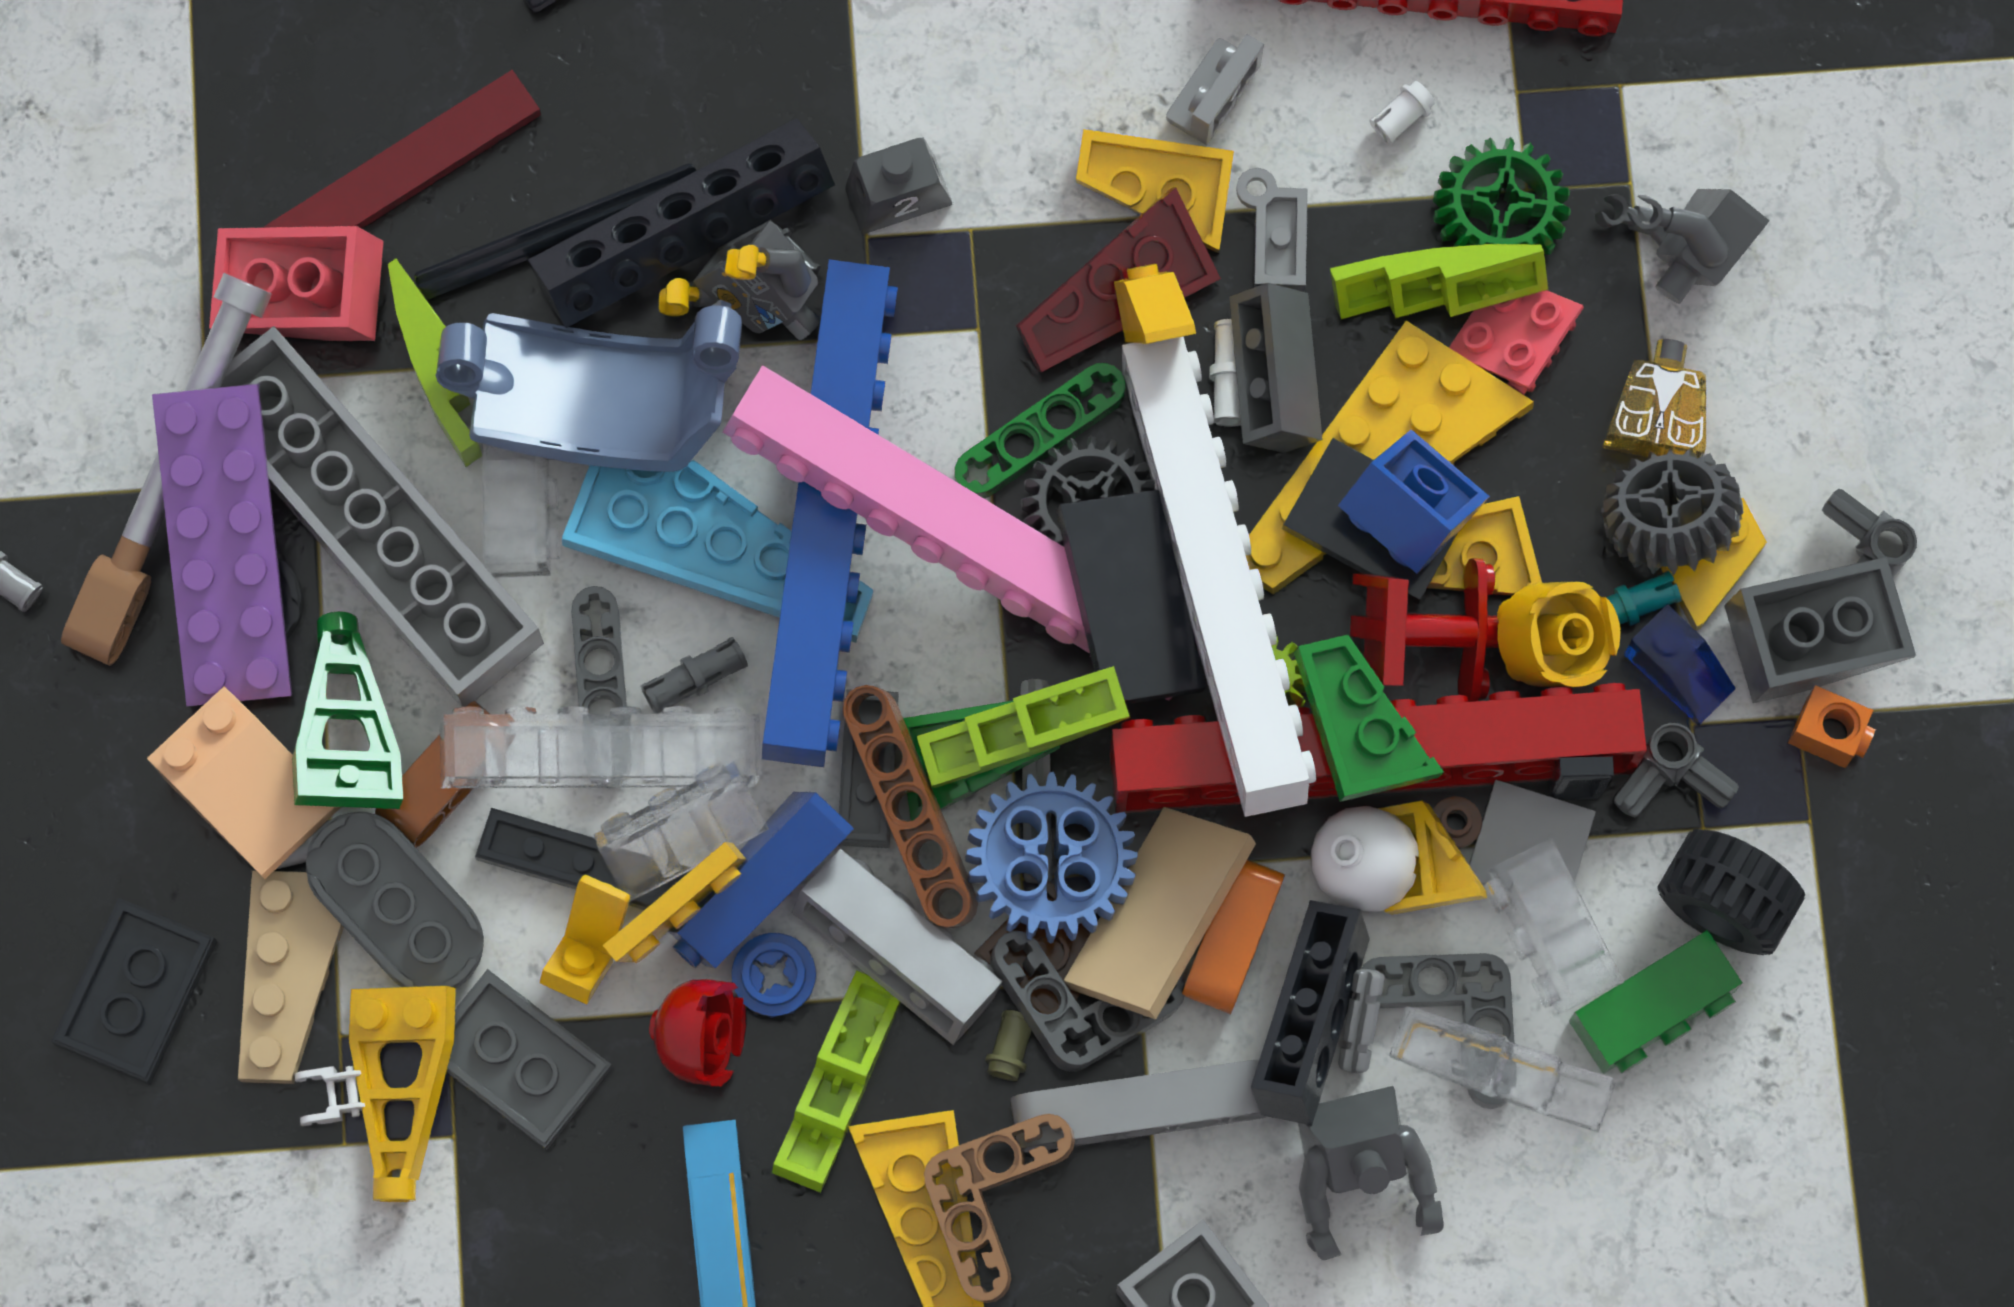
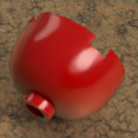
[649,979,746,1087]

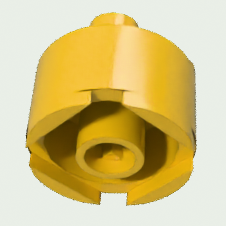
[1497,582,1620,687]

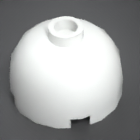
[1311,806,1419,912]

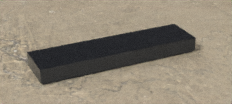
[475,808,692,910]

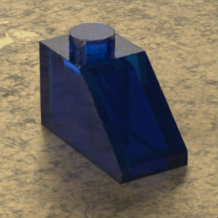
[1624,604,1736,726]

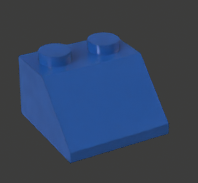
[1338,429,1490,574]

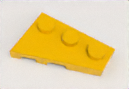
[1076,129,1234,253]
[1427,496,1542,596]
[603,842,747,963]

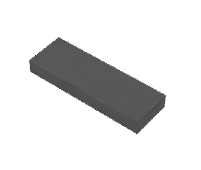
[838,689,899,848]

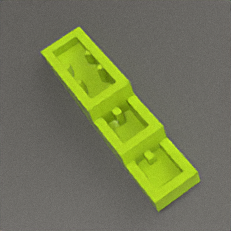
[1330,244,1548,319]
[388,259,483,467]
[917,666,1130,788]
[772,970,901,1193]

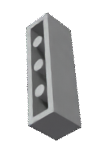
[792,849,1003,1045]

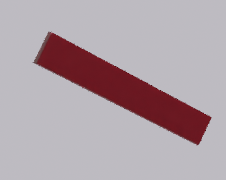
[262,70,541,229]

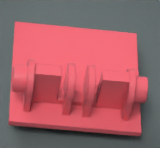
[1449,290,1584,395]

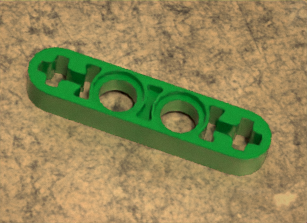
[955,363,1125,499]

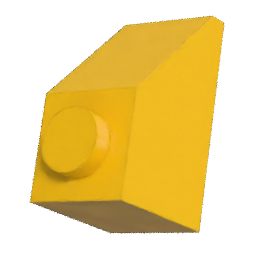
[1114,264,1196,344]

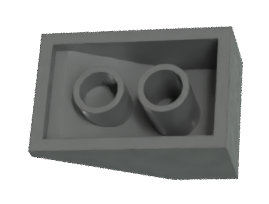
[1724,557,1916,703]

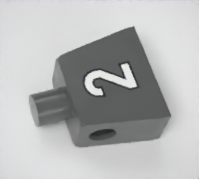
[845,137,952,235]

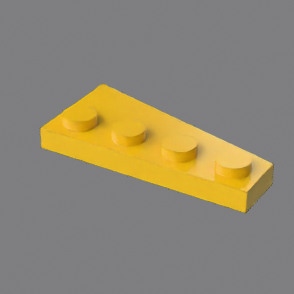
[848,1110,984,1307]

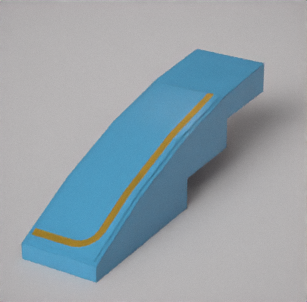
[683,1120,756,1307]

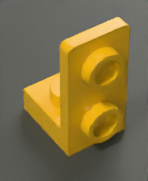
[539,875,630,1005]

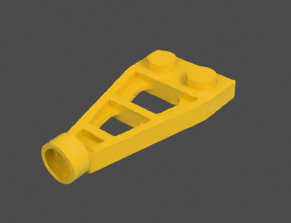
[349,986,456,1202]

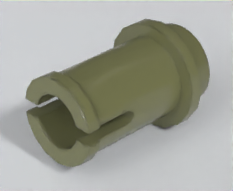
[985,1010,1031,1081]

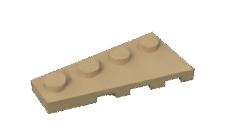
[238,871,344,1084]

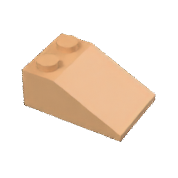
[147,686,341,879]

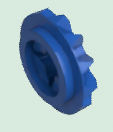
[732,933,816,1018]

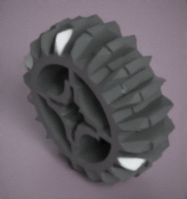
[1021,435,1155,547]
[1601,446,1744,575]

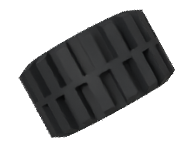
[1657,829,1805,955]

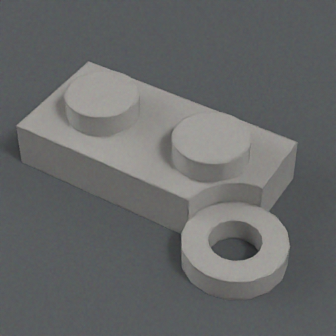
[1236,168,1308,292]

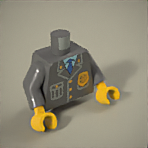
[659,220,820,340]

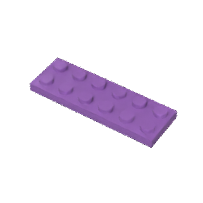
[152,384,292,707]

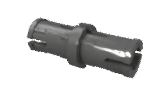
[640,637,748,715]

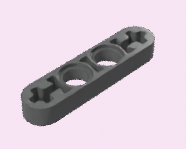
[571,586,631,788]

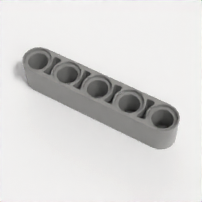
[1010,1060,1267,1153]

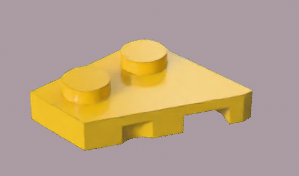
[1378,801,1487,915]

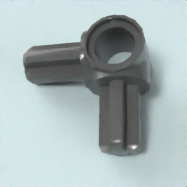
[1822,489,1917,579]
[1613,723,1739,818]

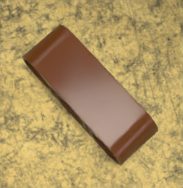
[375,701,515,848]

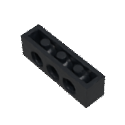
[1251,900,1370,1126]

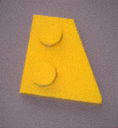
[1661,498,1767,631]

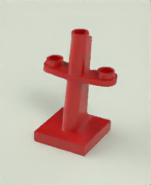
[1350,558,1499,702]

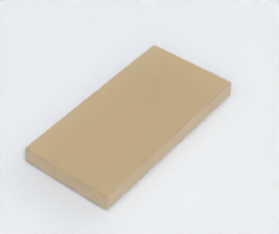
[1064,807,1256,1019]

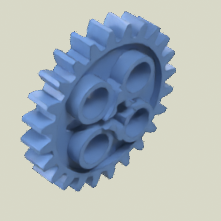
[965,772,1138,943]

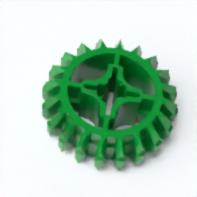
[1433,137,1571,255]

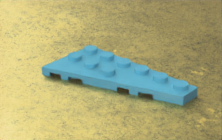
[562,460,873,643]

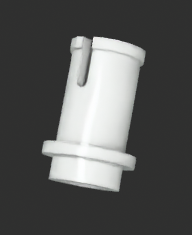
[1369,81,1435,144]

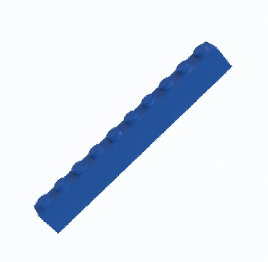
[761,259,898,768]

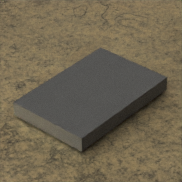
[421,969,613,1151]

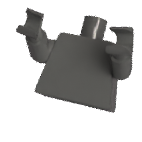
[1595,189,1770,304]
[1298,1086,1444,1260]

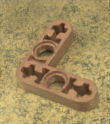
[924,1113,1075,1303]

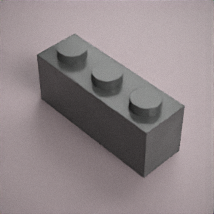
[1229,283,1323,453]

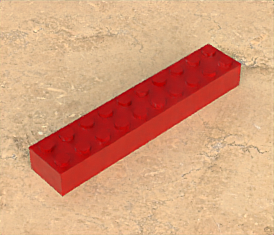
[1110,683,1647,814]

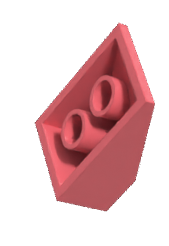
[209,226,384,341]

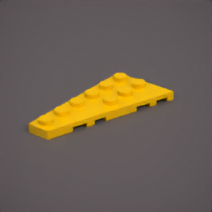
[1246,321,1534,594]

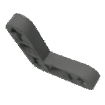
[990,931,1185,1072]
[1361,953,1517,1109]

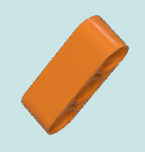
[1182,860,1285,1014]

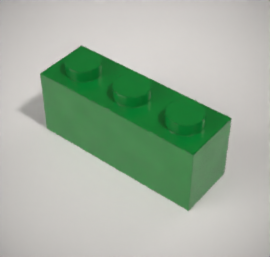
[1569,930,1743,1074]

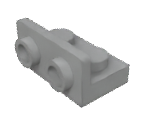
[1166,34,1264,145]

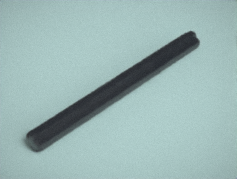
[414,163,697,300]

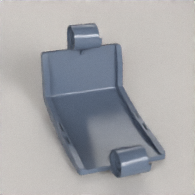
[436,300,742,472]

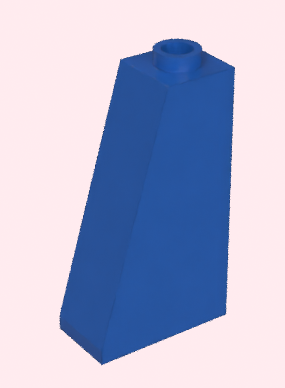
[668,791,854,968]

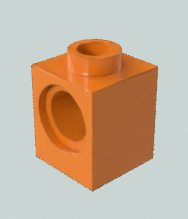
[1788,685,1875,768]

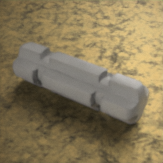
[1338,969,1385,1073]

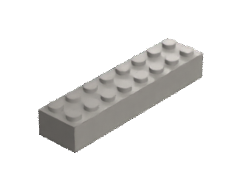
[221,326,544,708]

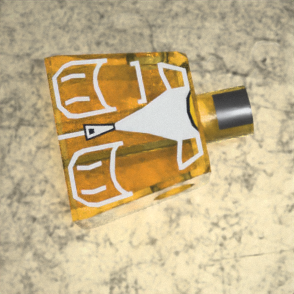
[1602,339,1706,458]

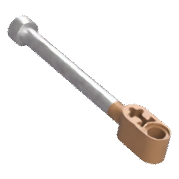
[61,273,272,666]

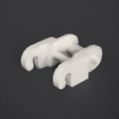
[294,1066,365,1126]

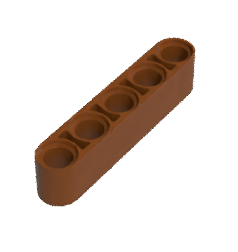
[843,685,978,928]

